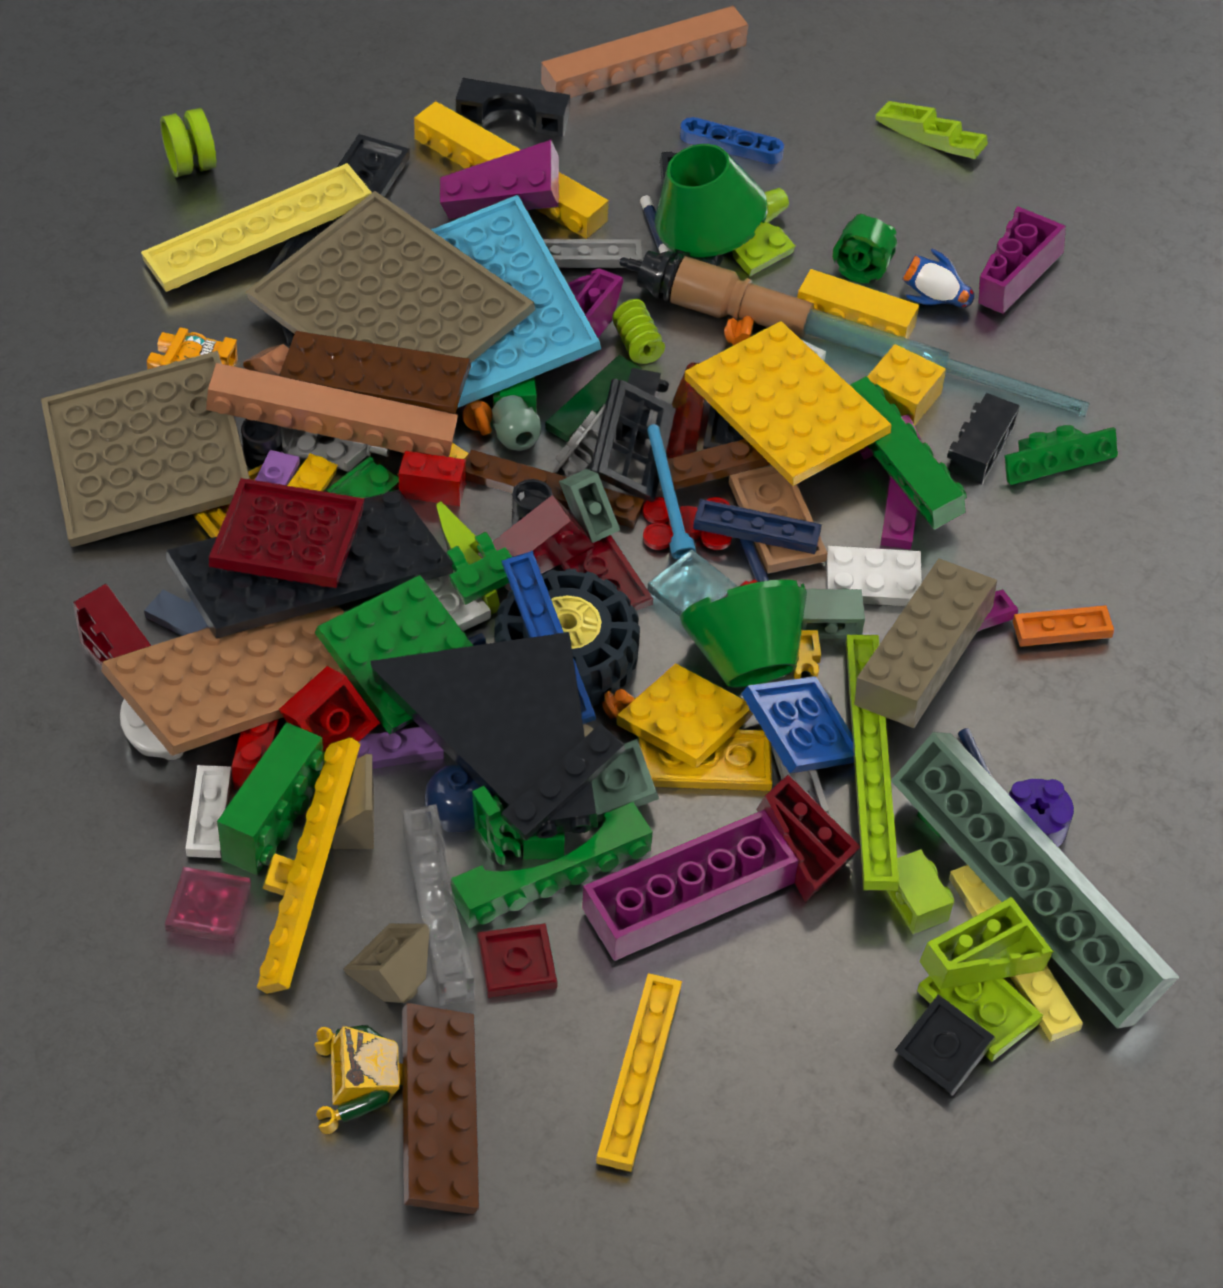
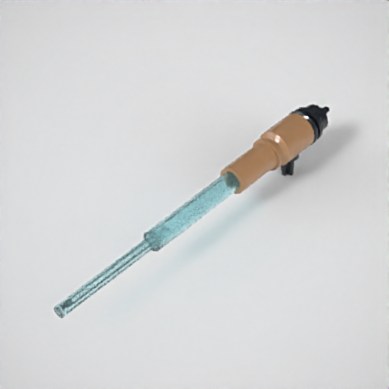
[619,250,1090,417]

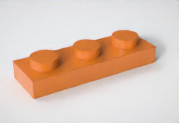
[1013,605,1114,647]

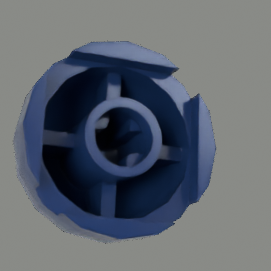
[424,764,480,833]

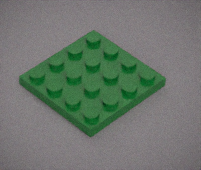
[315,575,473,735]

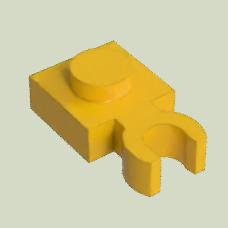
[794,630,821,679]

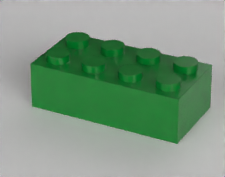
[217,722,325,875]

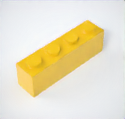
[797,269,919,348]

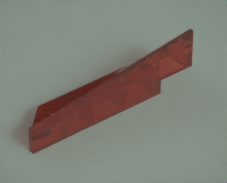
[666,362,705,459]

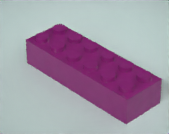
[582,810,798,961]

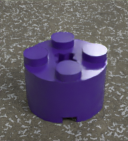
[1008,779,1074,847]

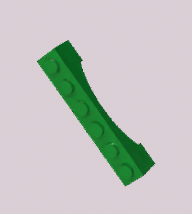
[451,802,653,928]

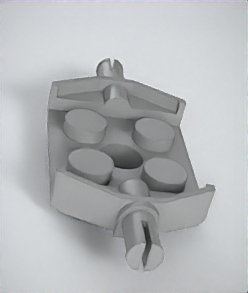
[281,427,391,471]

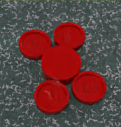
[643,497,732,550]

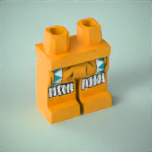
[147,327,238,370]

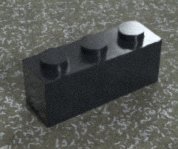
[947,393,1020,484]

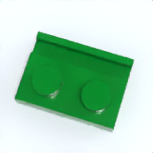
[326,457,399,498]

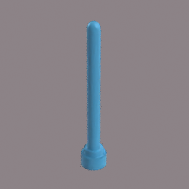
[647,424,696,560]

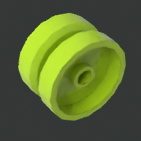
[160,108,217,177]

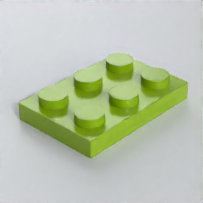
[917,976,1043,1062]

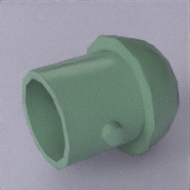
[492,395,541,451]

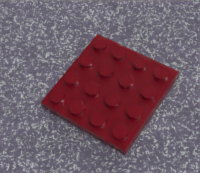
[209,478,364,588]

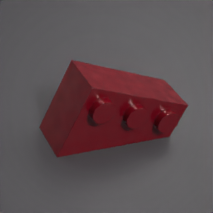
[73,583,151,666]
[756,775,861,903]

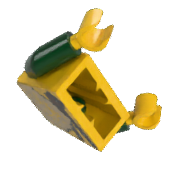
[314,1025,403,1134]

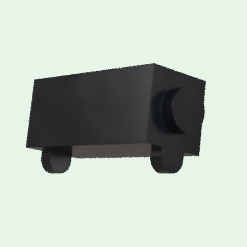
[616,368,669,445]

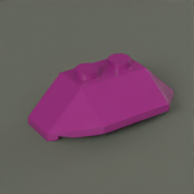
[567,268,624,361]

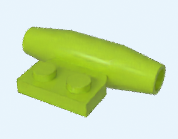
[732,188,796,277]

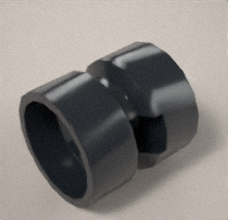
[241,419,283,469]
[512,479,553,526]

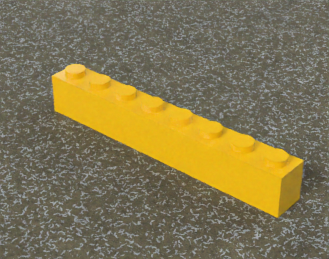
[414,101,609,239]

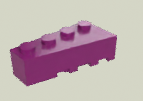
[979,206,1066,314]

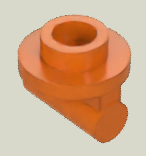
[724,316,754,345]
[462,400,492,435]
[602,689,636,719]

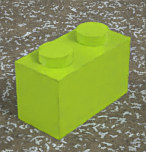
[886,849,954,934]

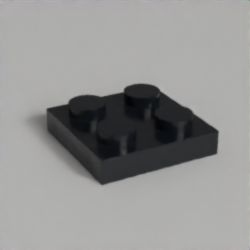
[895,994,996,1096]

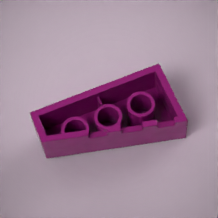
[440,140,559,219]

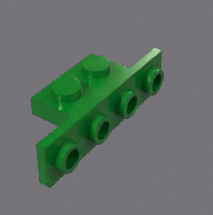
[1004,425,1118,485]

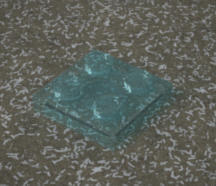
[647,550,737,616]

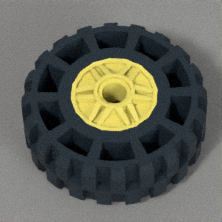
[494,569,640,706]

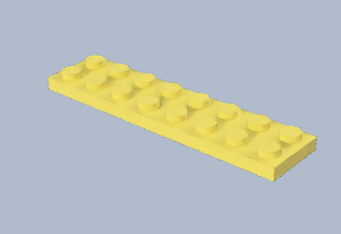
[141,163,372,292]

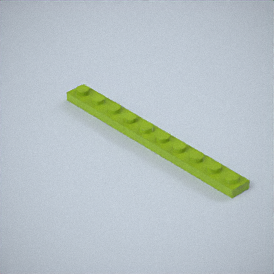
[846,635,899,891]

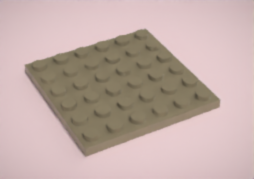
[41,351,250,547]

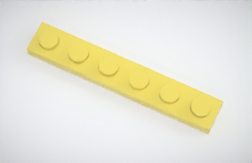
[949,865,1083,1042]

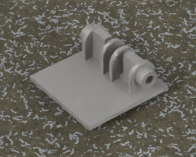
[553,404,605,477]

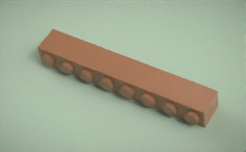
[541,6,748,98]
[206,363,458,457]

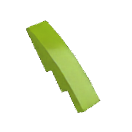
[875,101,988,159]
[436,502,500,615]

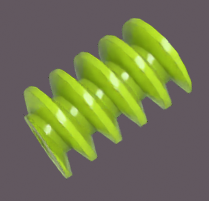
[612,299,665,364]

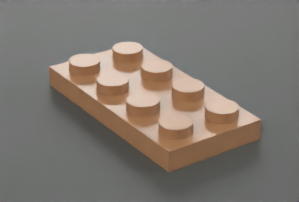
[729,466,828,574]

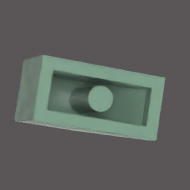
[559,469,620,543]

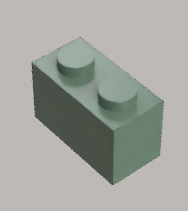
[802,588,865,639]

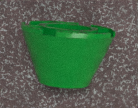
[655,144,768,257]
[680,579,807,688]

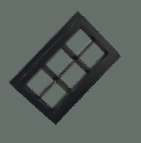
[590,378,676,502]

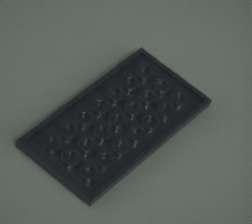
[166,490,453,639]

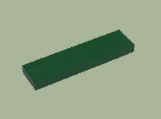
[545,355,642,442]

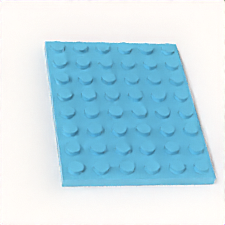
[431,195,601,408]

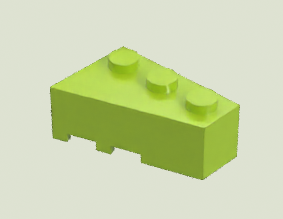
[919,897,1053,989]

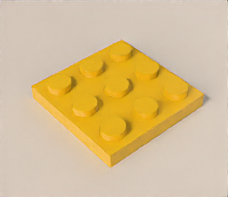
[617,663,753,768]

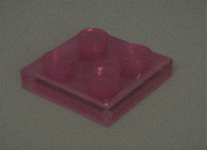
[165,867,251,943]

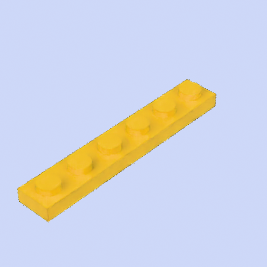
[596,973,682,1172]

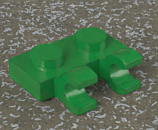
[447,531,512,605]
[472,786,521,865]

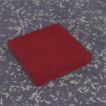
[477,923,558,998]

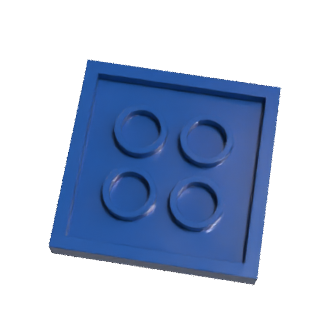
[741,676,854,774]

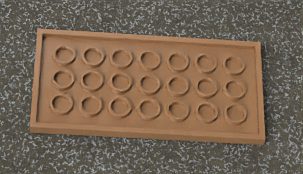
[101,605,357,756]

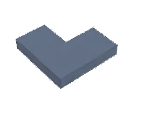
[144,589,208,636]

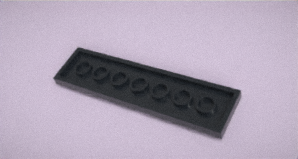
[263,134,410,278]

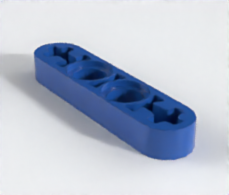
[680,117,784,164]

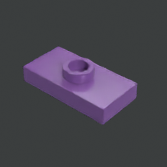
[255,450,300,485]

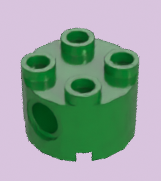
[832,214,897,283]

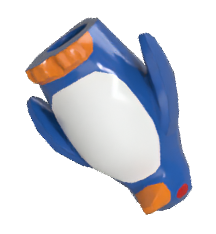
[902,249,975,308]

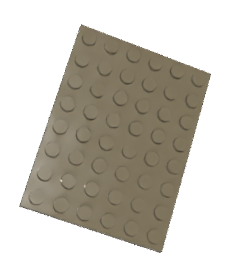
[246,191,535,363]

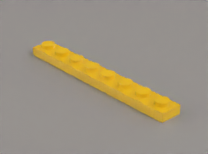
[256,738,361,994]

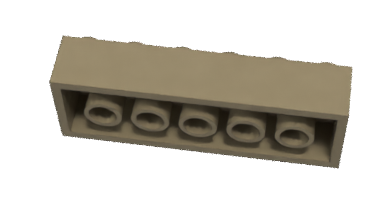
[854,558,997,728]

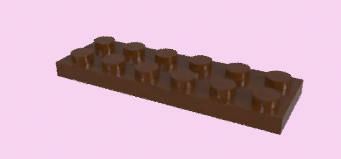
[279,331,471,414]
[402,1003,479,1215]

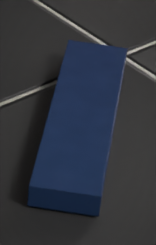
[693,499,822,554]

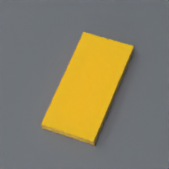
[639,729,772,791]

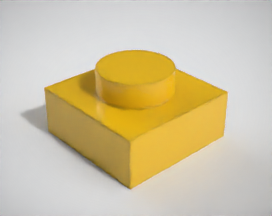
[262,853,294,896]

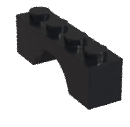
[455,78,570,137]

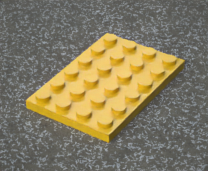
[685,321,891,486]

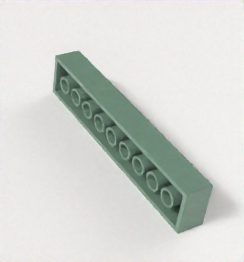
[891,732,1180,1028]

